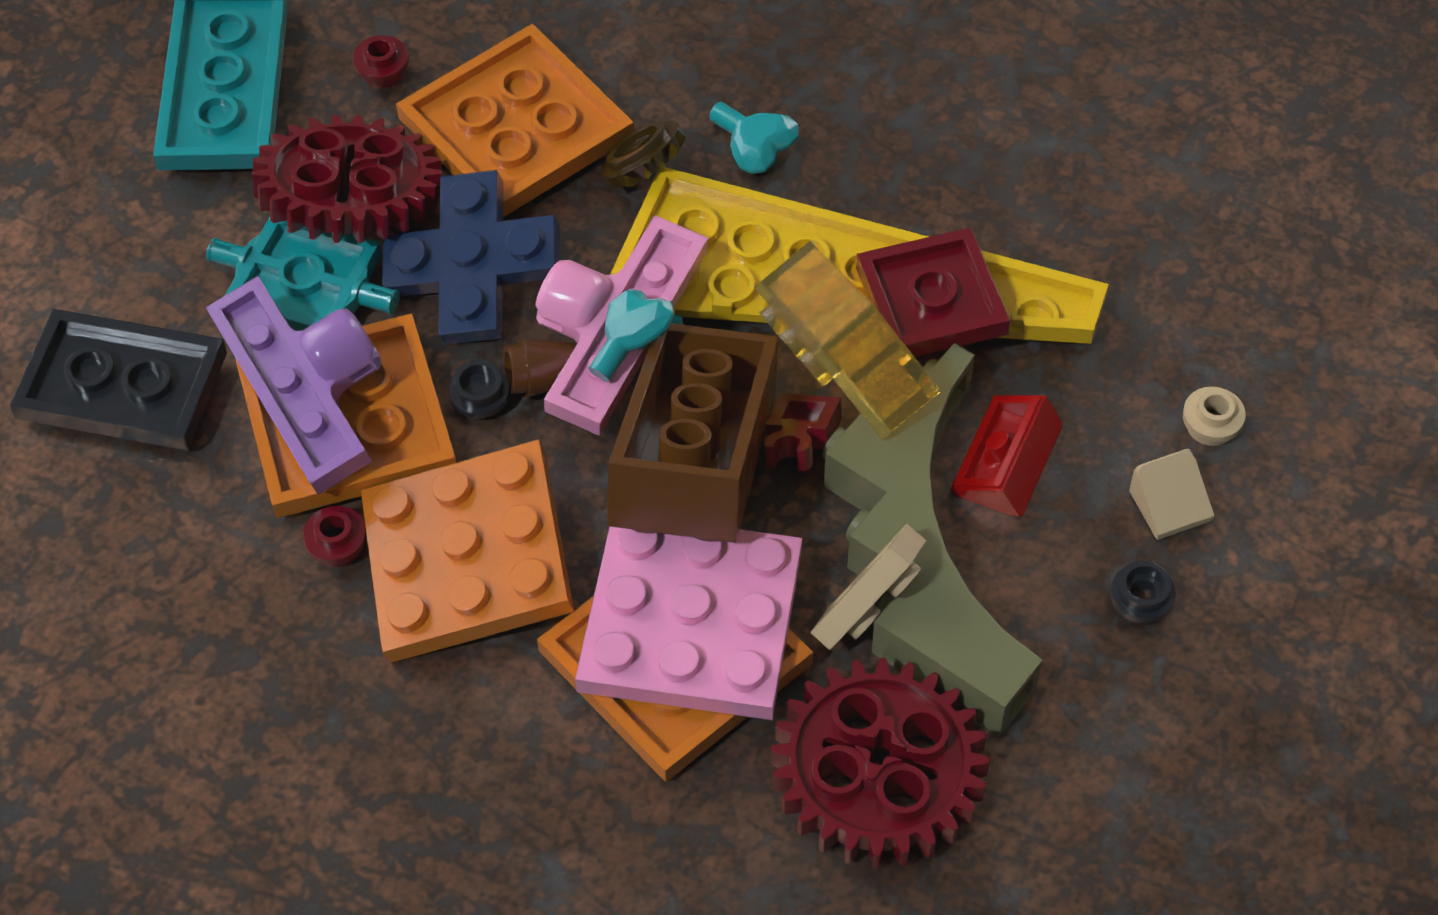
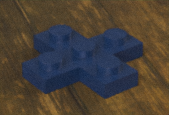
[382,170,560,345]

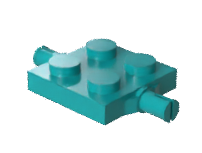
[206,217,400,331]

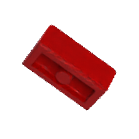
[950,395,1062,517]

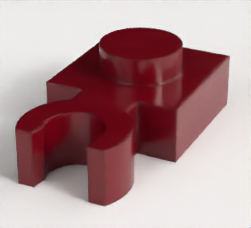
[764,393,842,472]

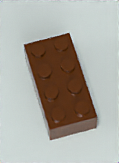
[607,324,779,543]

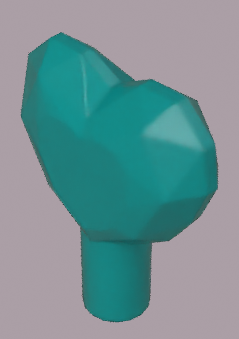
[709,101,799,174]
[588,289,675,382]

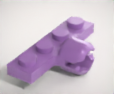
[206,276,381,495]

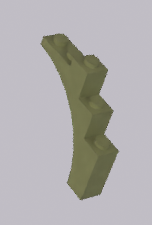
[822,343,1042,737]

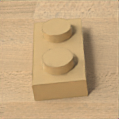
[810,524,926,650]

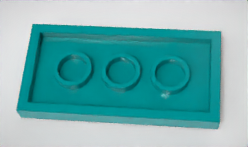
[153,0,289,171]

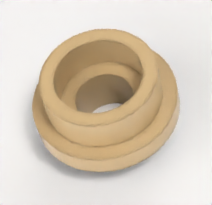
[1183,387,1246,446]

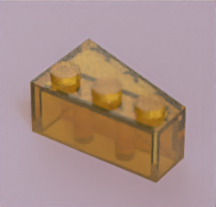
[754,241,941,440]

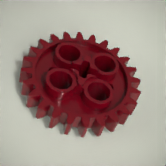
[252,115,442,243]
[771,658,990,868]

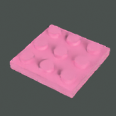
[575,527,802,720]

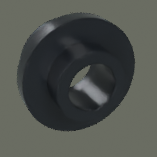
[1110,561,1176,624]

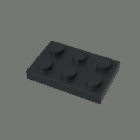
[9,308,227,450]

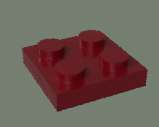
[856,227,1010,362]

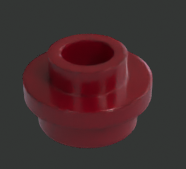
[353,35,409,88]
[303,506,367,567]

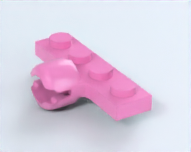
[535,216,708,436]

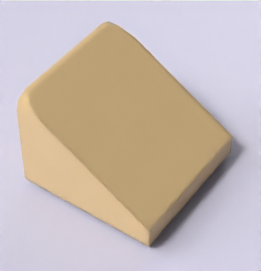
[1129,449,1214,540]

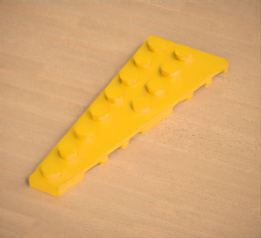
[610,167,1109,344]

